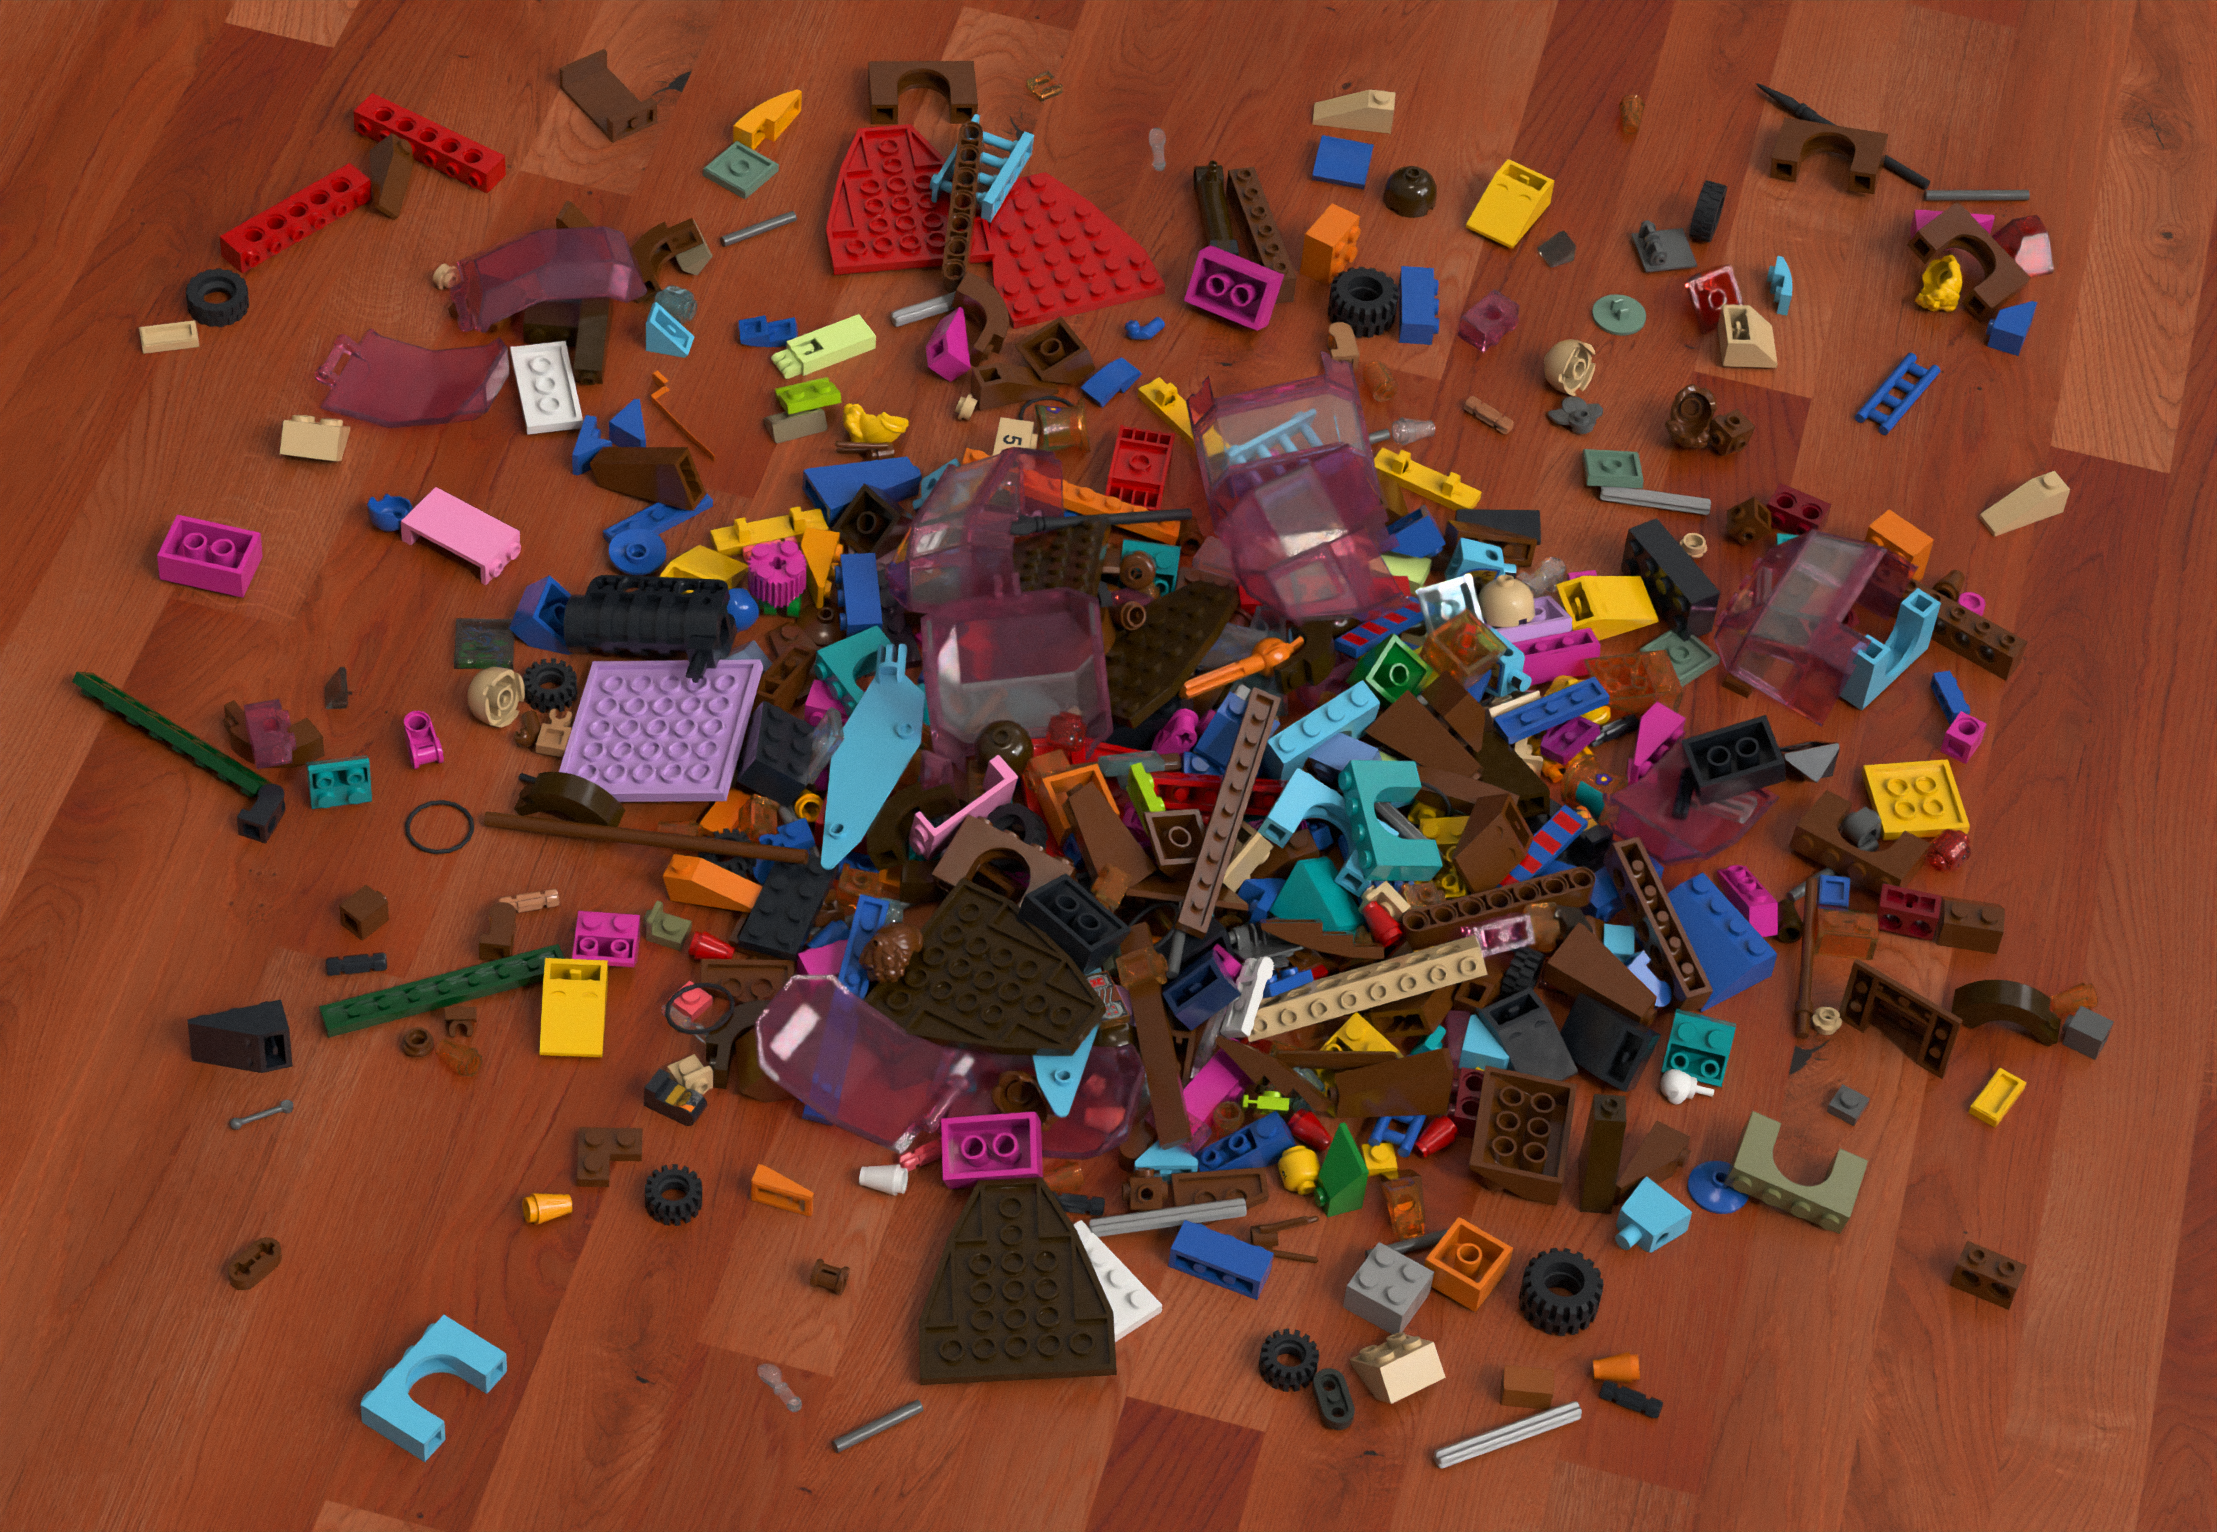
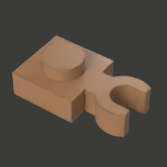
[536,709,572,757]

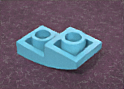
[1767,256,1792,316]

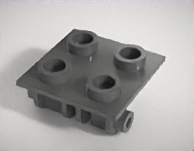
[1631,220,1697,272]
[1227,917,1304,962]

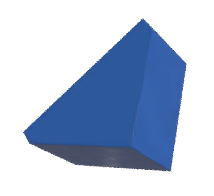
[609,399,646,447]

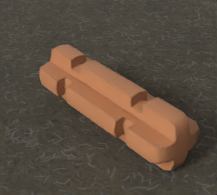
[1464,396,1514,434]
[499,889,559,913]

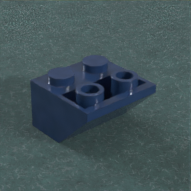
[1162,949,1242,1031]

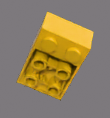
[1466,159,1555,249]
[659,545,748,594]
[1556,576,1659,641]
[1414,816,1470,901]
[540,958,608,1057]
[1298,1012,1404,1119]

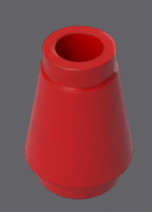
[1361,901,1403,947]
[688,930,735,960]
[1287,1108,1333,1153]
[1413,1115,1459,1159]

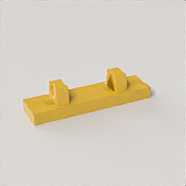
[1137,377,1231,462]
[1369,447,1482,511]
[710,506,829,556]

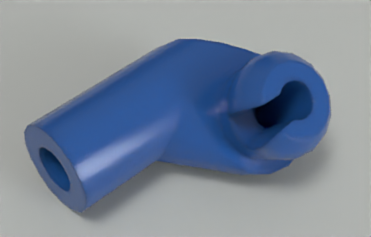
[1125,317,1165,340]

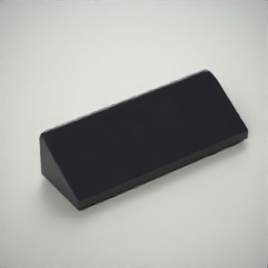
[1454,509,1541,545]

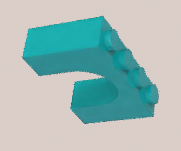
[814,625,939,728]
[1338,760,1442,881]

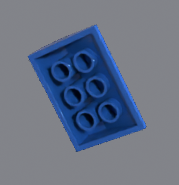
[1629,873,1777,1013]

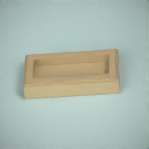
[139,320,199,354]

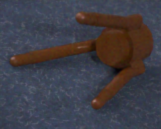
[835,441,895,461]
[1250,1216,1319,1263]

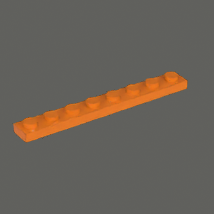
[959,448,1181,545]

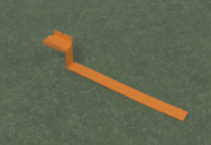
[651,370,715,461]

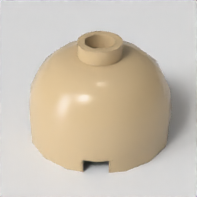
[1544,339,1596,396]
[1477,575,1535,627]
[467,667,525,727]

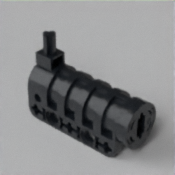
[564,575,737,683]

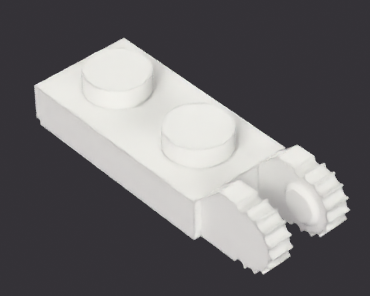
[1220,956,1274,1038]

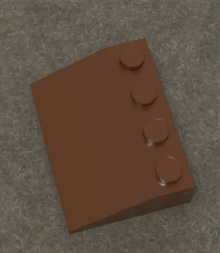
[1469,1065,1577,1205]

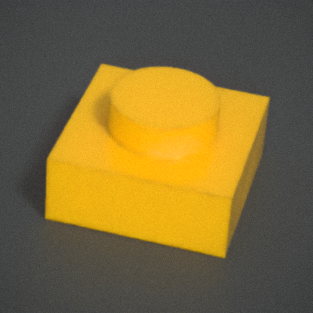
[1361,1143,1398,1176]

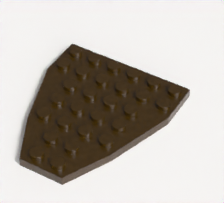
[904,517,1111,624]
[1019,580,1240,729]
[856,878,1107,1056]
[919,1177,1117,1385]

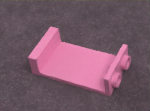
[401,487,521,585]
[909,755,1018,861]

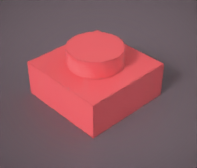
[669,981,713,1022]

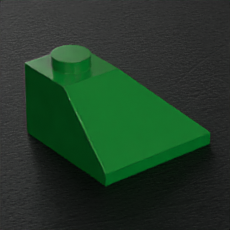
[1346,633,1433,709]
[1313,1122,1369,1218]

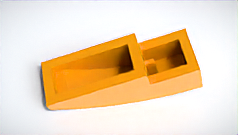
[733,89,802,150]

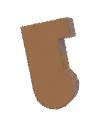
[1327,322,1360,375]

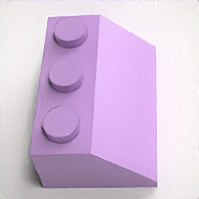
[1470,596,1572,643]

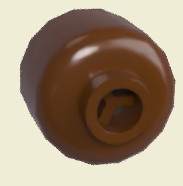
[1119,550,1157,590]

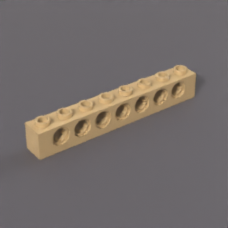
[1248,935,1488,1042]

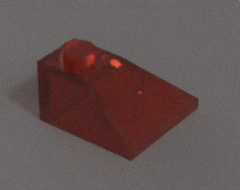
[1991,215,2054,278]
[1685,264,1744,334]

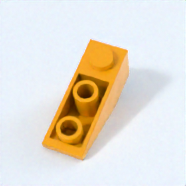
[800,527,844,609]

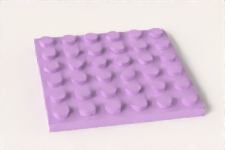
[559,659,763,802]

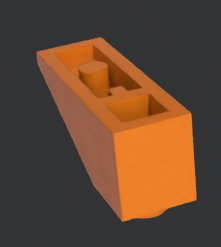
[663,854,763,913]

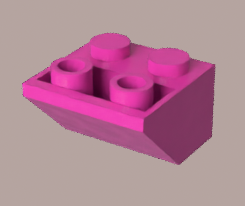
[572,911,640,967]

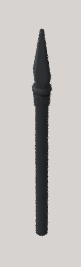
[1756,83,1930,190]
[982,508,1192,536]

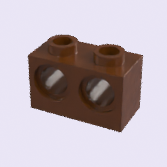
[1950,1241,2027,1310]

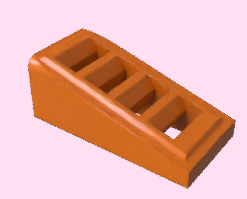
[751,1164,814,1217]

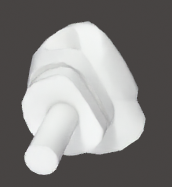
[1660,1069,1714,1105]

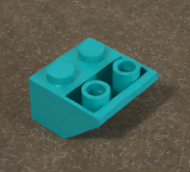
[1117,539,1181,601]
[306,755,372,809]
[1661,1009,1736,1087]

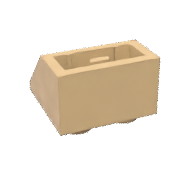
[1717,304,1778,368]
[280,415,350,461]
[1350,1332,1446,1404]

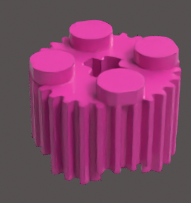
[748,541,807,608]

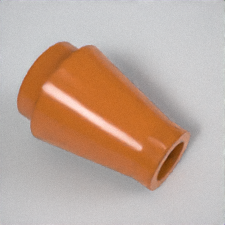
[1593,1351,1640,1383]

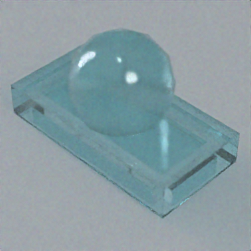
[1098,750,1165,791]

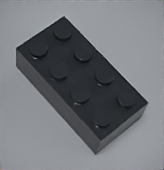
[1621,518,1720,642]

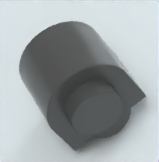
[1843,806,1881,847]

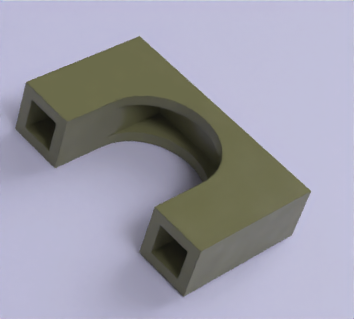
[1724,1111,1868,1234]

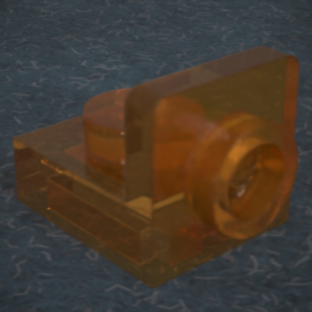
[1337,925,1376,973]
[1116,945,1168,990]

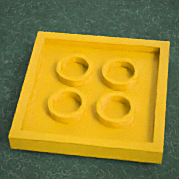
[1861,759,1970,840]

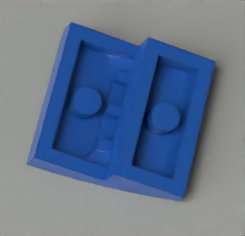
[1312,135,1374,189]

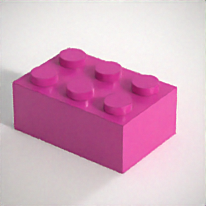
[1184,245,1284,331]
[157,514,263,598]
[941,1112,1043,1189]

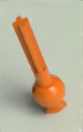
[1179,636,1304,700]

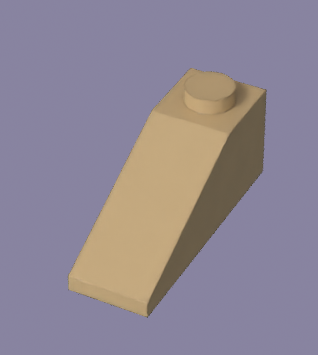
[1312,90,1396,134]
[1979,471,2070,537]

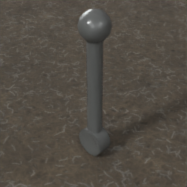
[230,1100,293,1130]

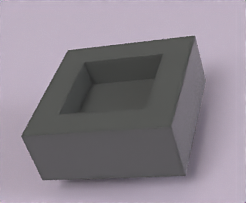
[1827,1084,1870,1126]

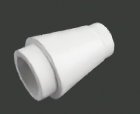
[859,1164,908,1196]

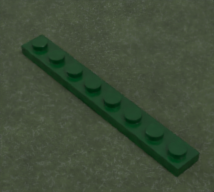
[72,671,273,797]
[319,944,565,1038]

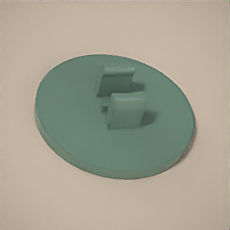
[1592,294,1646,336]

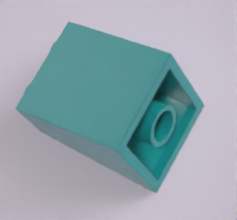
[1270,857,1366,943]

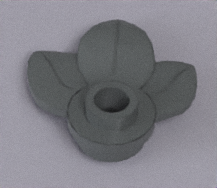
[1548,396,1603,434]

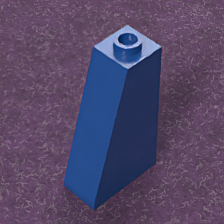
[802,457,922,528]

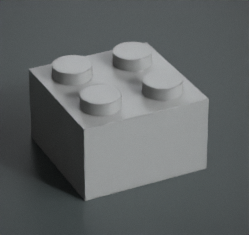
[1343,1242,1434,1334]

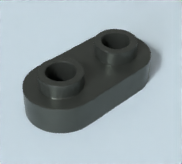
[1312,1368,1355,1430]

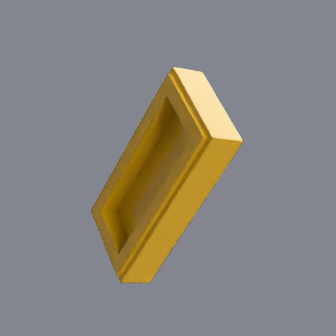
[1968,1068,2027,1128]

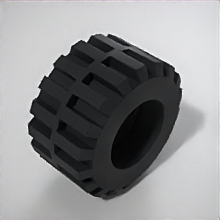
[1328,267,1399,338]
[1519,1248,1604,1336]

